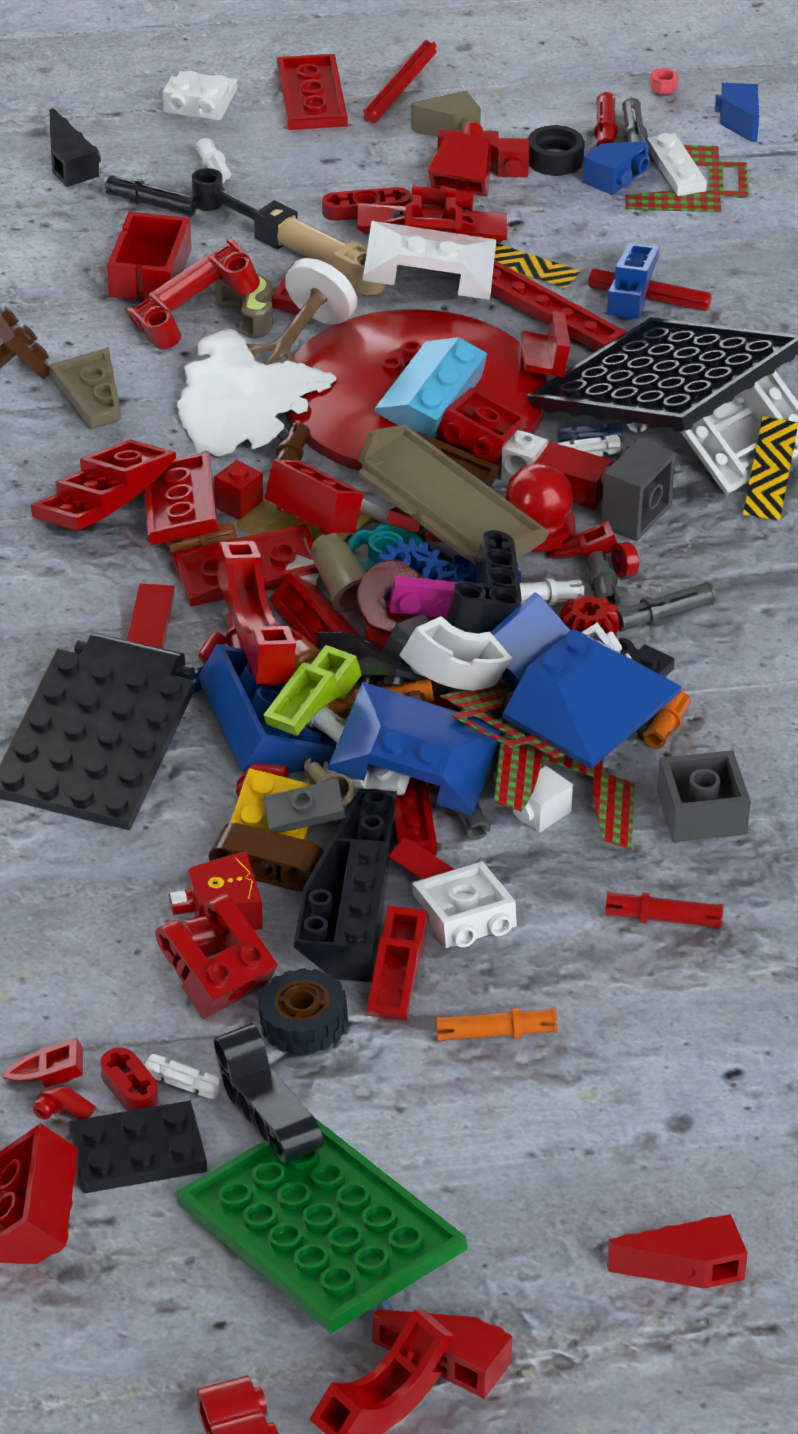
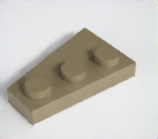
[49,347,121,429]

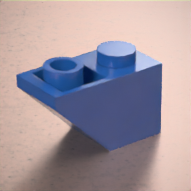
[582,141,650,195]

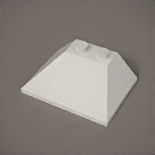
[363,221,496,300]
[681,371,798,495]

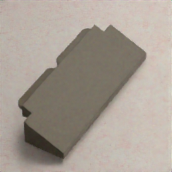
[358,424,549,565]

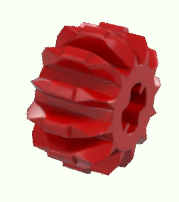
[559,594,619,637]

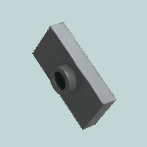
[263,779,346,833]

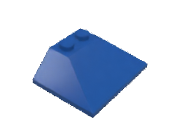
[503,629,682,769]
[328,682,503,816]

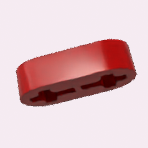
[100,1048,158,1111]

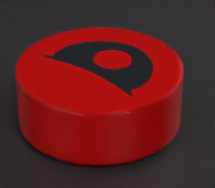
[611,542,639,578]

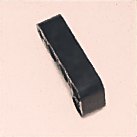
[446,530,522,633]
[213,1023,324,1163]

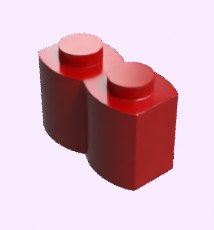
[197,1375,278,1434]

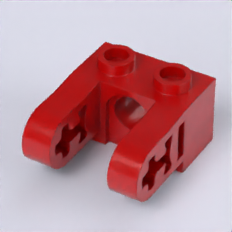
[155,894,278,1020]

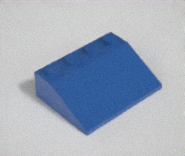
[198,644,337,774]

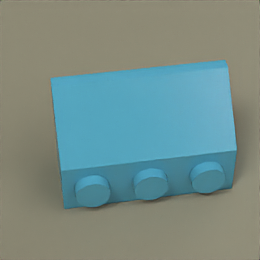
[374,337,487,439]

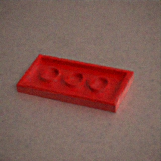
[277,54,348,130]
[144,452,219,546]
[172,524,322,607]

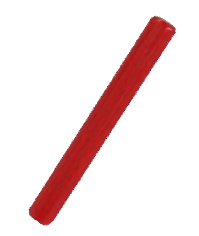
[363,40,437,123]

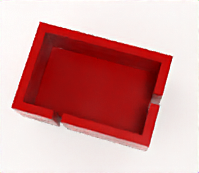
[107,211,191,301]

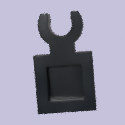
[618,638,675,677]

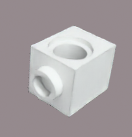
[501,430,548,483]

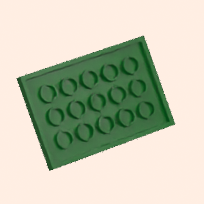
[176,1116,467,1334]

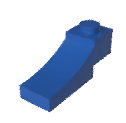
[607,242,660,320]

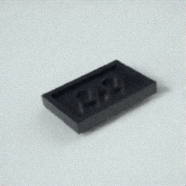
[69,1100,207,1194]

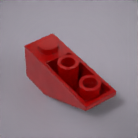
[607,1214,748,1288]

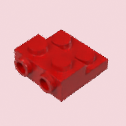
[437,387,529,463]

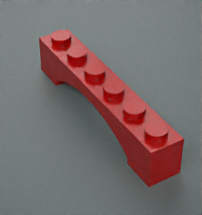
[217,541,296,686]

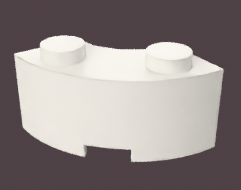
[400,616,512,691]

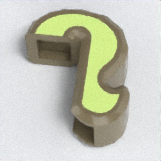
[215,273,273,338]

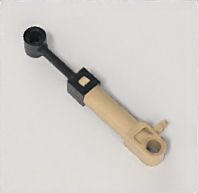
[192,168,385,295]

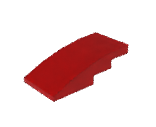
[31,439,176,531]

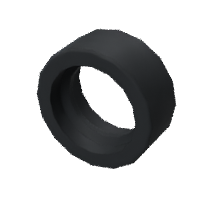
[528,125,585,176]

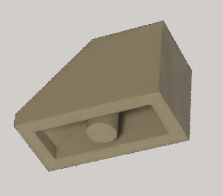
[411,90,481,137]

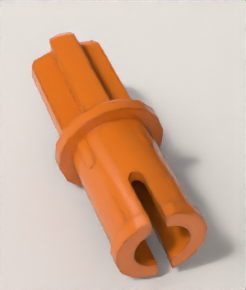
[643,689,691,749]

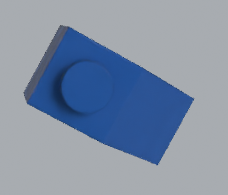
[715,83,759,142]

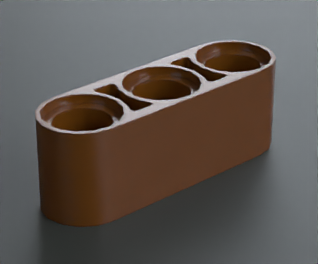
[208,823,324,892]

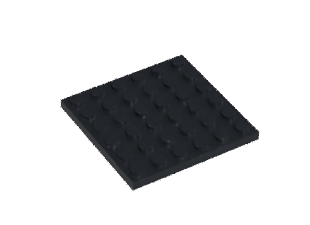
[527,317,798,432]

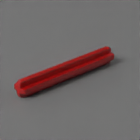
[588,269,712,311]

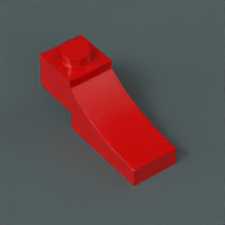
[437,130,529,178]
[367,905,428,1021]

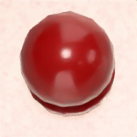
[505,463,576,552]

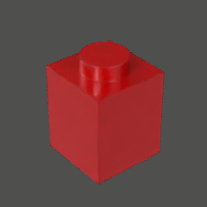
[214,459,263,522]

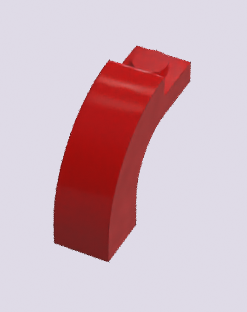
[309,1309,454,1434]

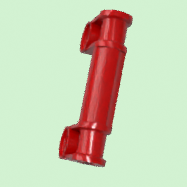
[125,238,260,349]

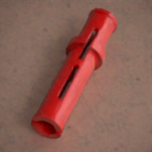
[594,92,618,147]
[605,891,724,929]

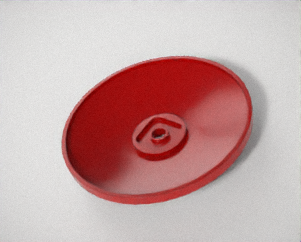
[285,309,546,471]

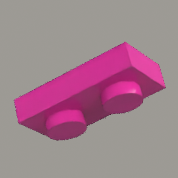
[389,576,458,618]

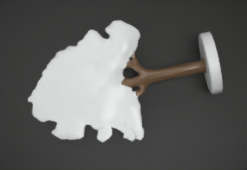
[177,258,357,457]

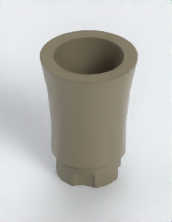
[310,533,377,613]

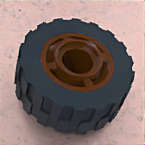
[258,968,348,1055]

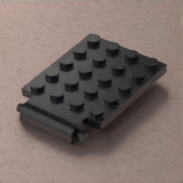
[0,633,195,831]

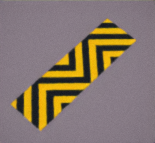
[494,243,581,289]
[743,416,798,521]

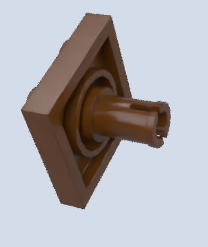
[0,307,50,380]

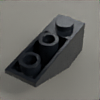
[49,108,101,187]
[317,632,420,686]

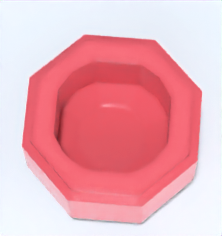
[649,68,679,94]

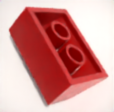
[0,1123,78,1264]

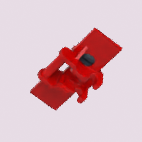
[357,186,507,243]

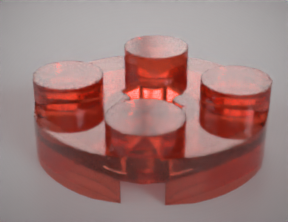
[356,560,424,633]

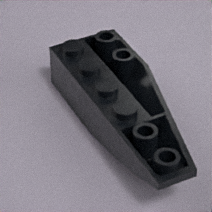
[294,788,397,982]

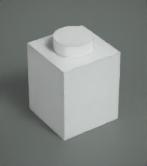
[513,766,573,833]

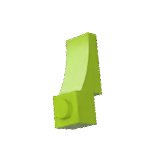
[263,645,362,736]

